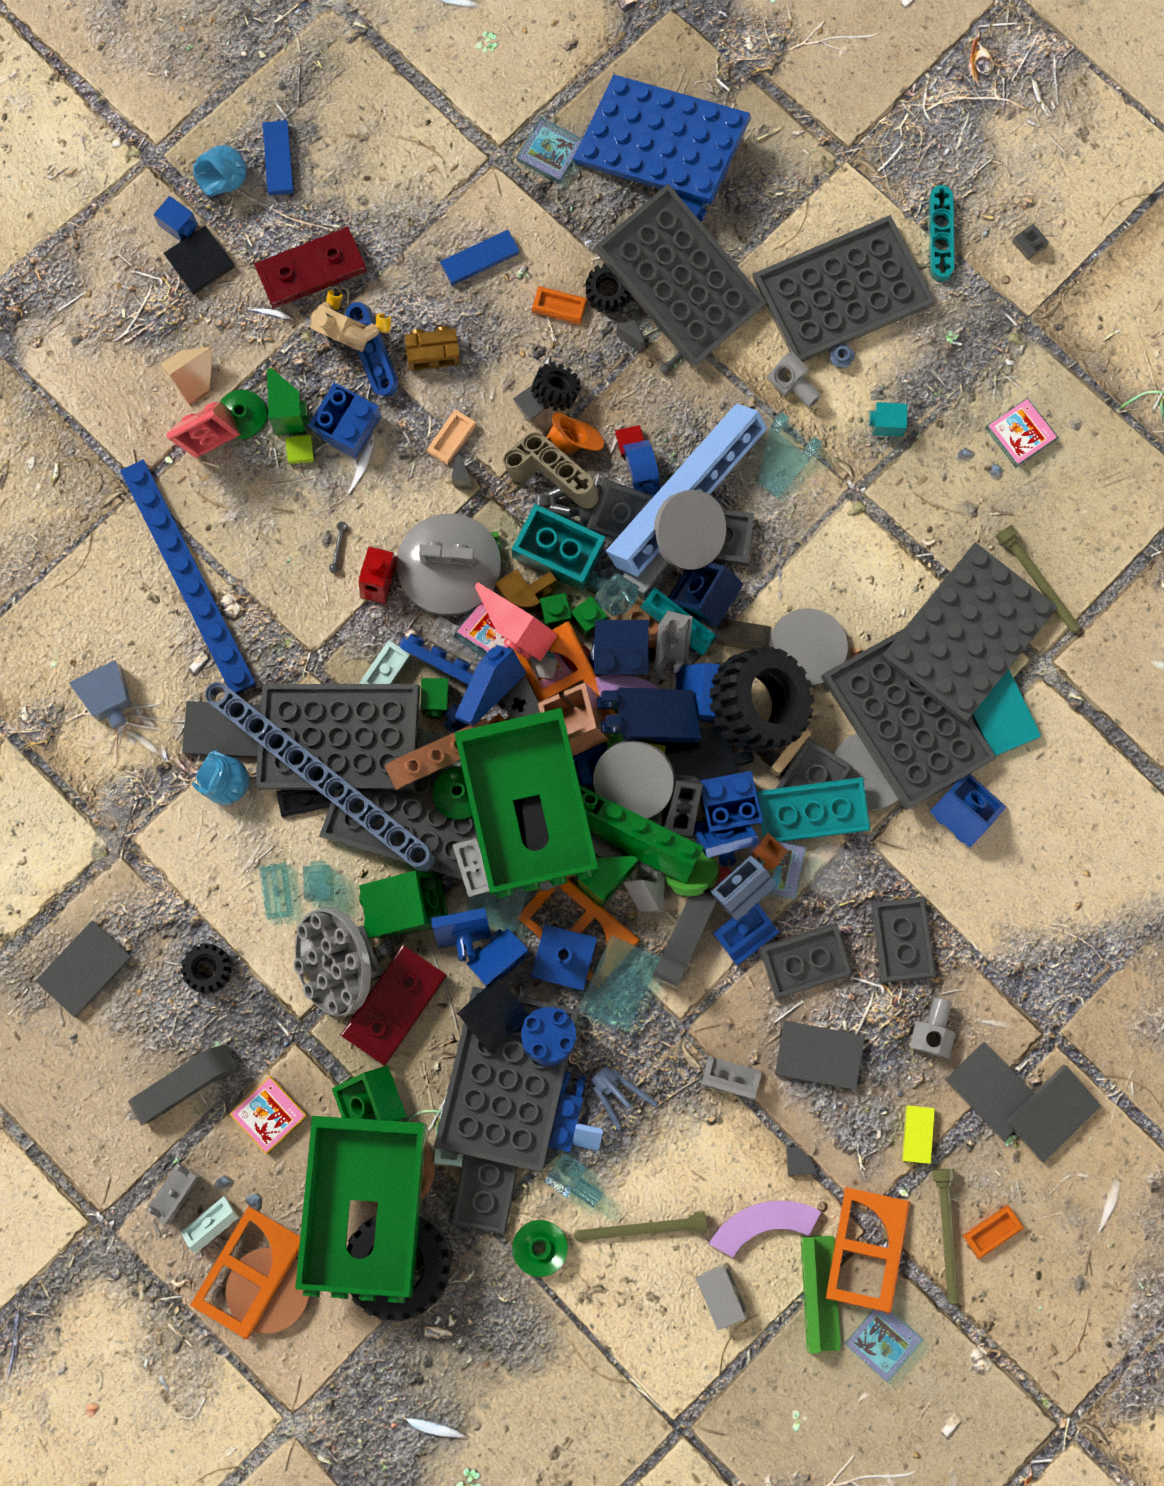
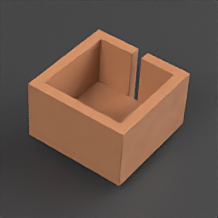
[538,682,610,756]

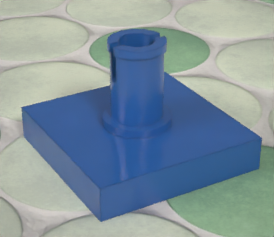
[693,820,758,866]
[431,908,491,962]
[531,924,597,991]

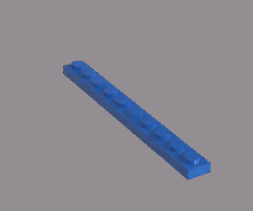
[120,459,256,695]

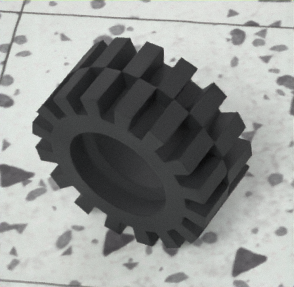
[586,263,631,314]
[531,363,581,411]
[180,943,233,994]

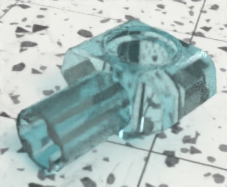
[587,572,639,616]
[544,1153,604,1208]

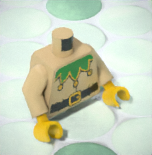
[310,290,391,352]

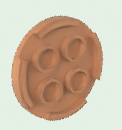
[226,1247,309,1334]

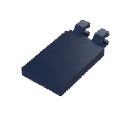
[596,687,701,743]

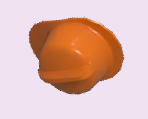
[546,413,604,454]

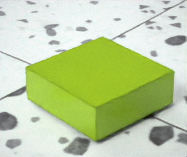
[285,434,315,465]

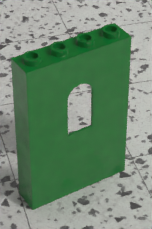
[454,708,599,898]
[295,1116,427,1303]

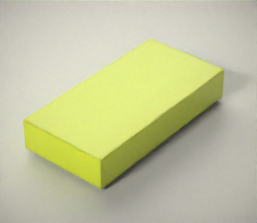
[902,1105,935,1164]

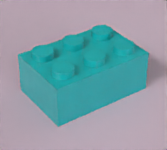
[511,504,606,591]

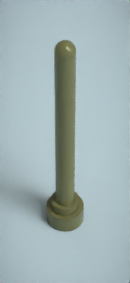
[995,525,1080,633]
[932,1169,959,1305]
[574,1211,707,1241]

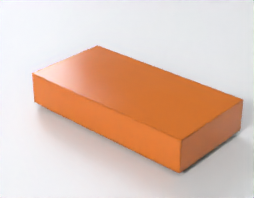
[532,286,587,325]
[961,1205,1024,1259]

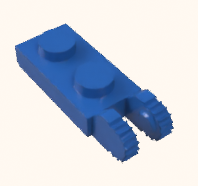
[548,1071,587,1152]

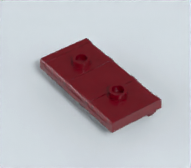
[253,226,367,309]
[340,945,447,1066]

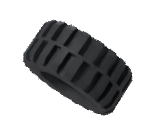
[709,646,814,752]
[347,1215,451,1322]

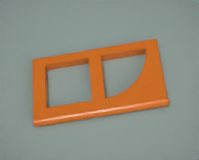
[514,621,616,721]
[516,878,640,989]
[825,1187,910,1314]
[190,1206,300,1340]

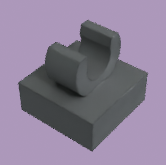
[1012,223,1049,260]

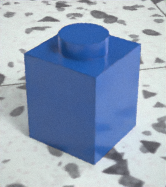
[153,196,198,241]

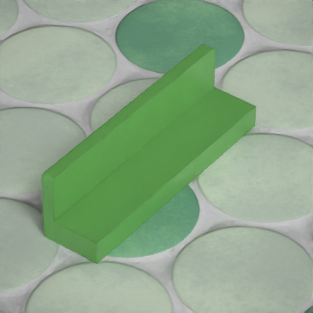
[800,1236,841,1353]

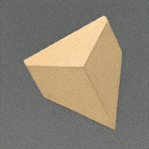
[160,346,213,405]

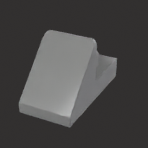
[624,860,665,912]

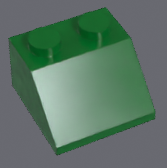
[267,368,311,436]
[577,856,638,906]
[331,1065,407,1121]

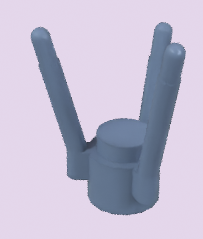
[591,1066,658,1130]

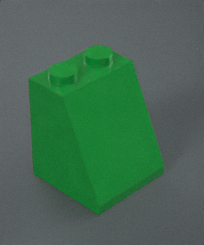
[359,870,448,939]

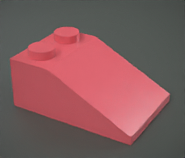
[166,402,240,458]
[475,582,558,661]

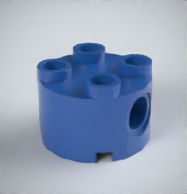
[521,1007,576,1066]

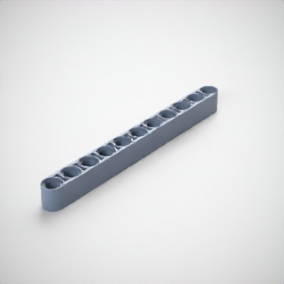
[205,682,435,871]

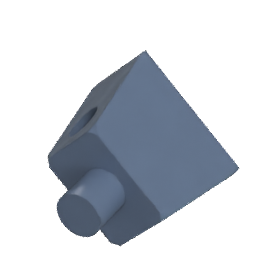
[69,660,132,729]

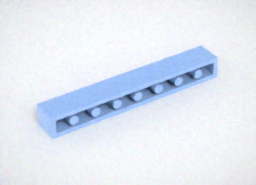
[606,403,767,577]

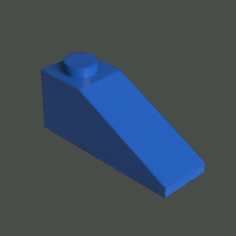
[455,645,527,726]

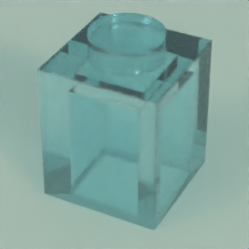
[303,861,334,902]

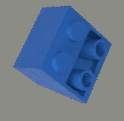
[308,382,382,459]
[700,771,763,833]

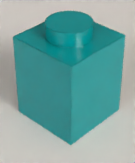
[868,402,908,437]

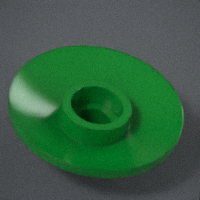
[220,390,267,439]
[432,767,473,820]
[512,1220,568,1277]

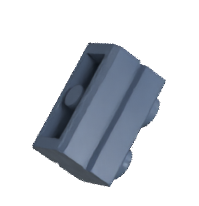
[711,856,777,921]

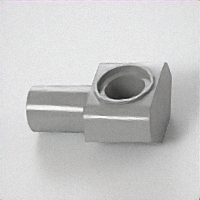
[766,351,822,408]
[909,998,956,1059]

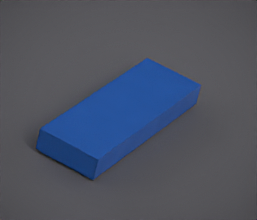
[262,120,294,196]
[440,229,520,286]

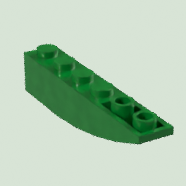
[580,786,704,884]

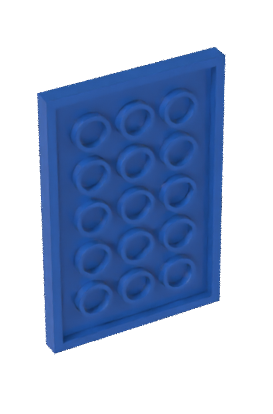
[573,74,751,204]

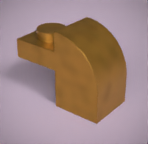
[495,569,557,613]

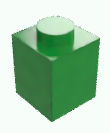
[540,593,572,630]
[570,596,607,639]
[420,678,450,719]

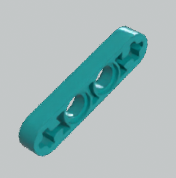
[929,185,954,282]

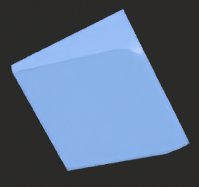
[573,1123,603,1150]

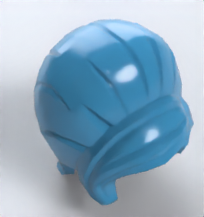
[193,145,247,197]
[192,750,250,805]

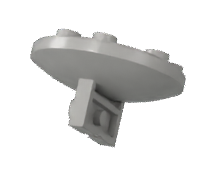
[396,514,501,616]
[293,907,383,1017]

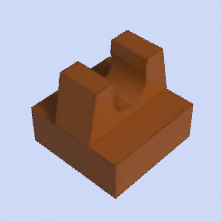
[750,833,788,870]

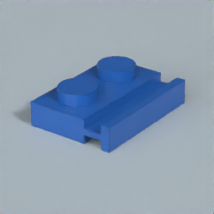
[712,903,779,965]

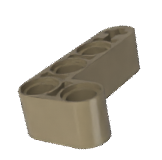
[503,432,599,509]

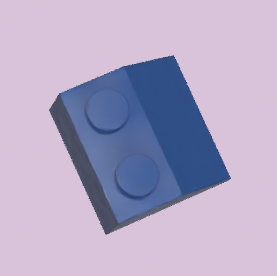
[675,663,721,723]
[930,774,1007,848]
[466,928,530,987]

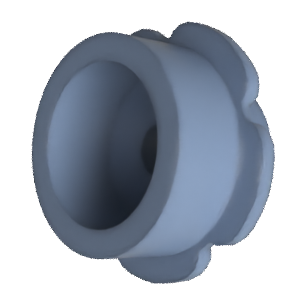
[830,344,855,369]

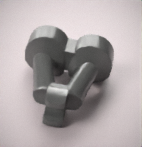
[535,476,595,527]

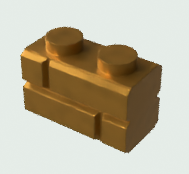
[405,326,460,371]

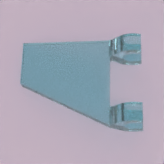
[758,412,822,499]

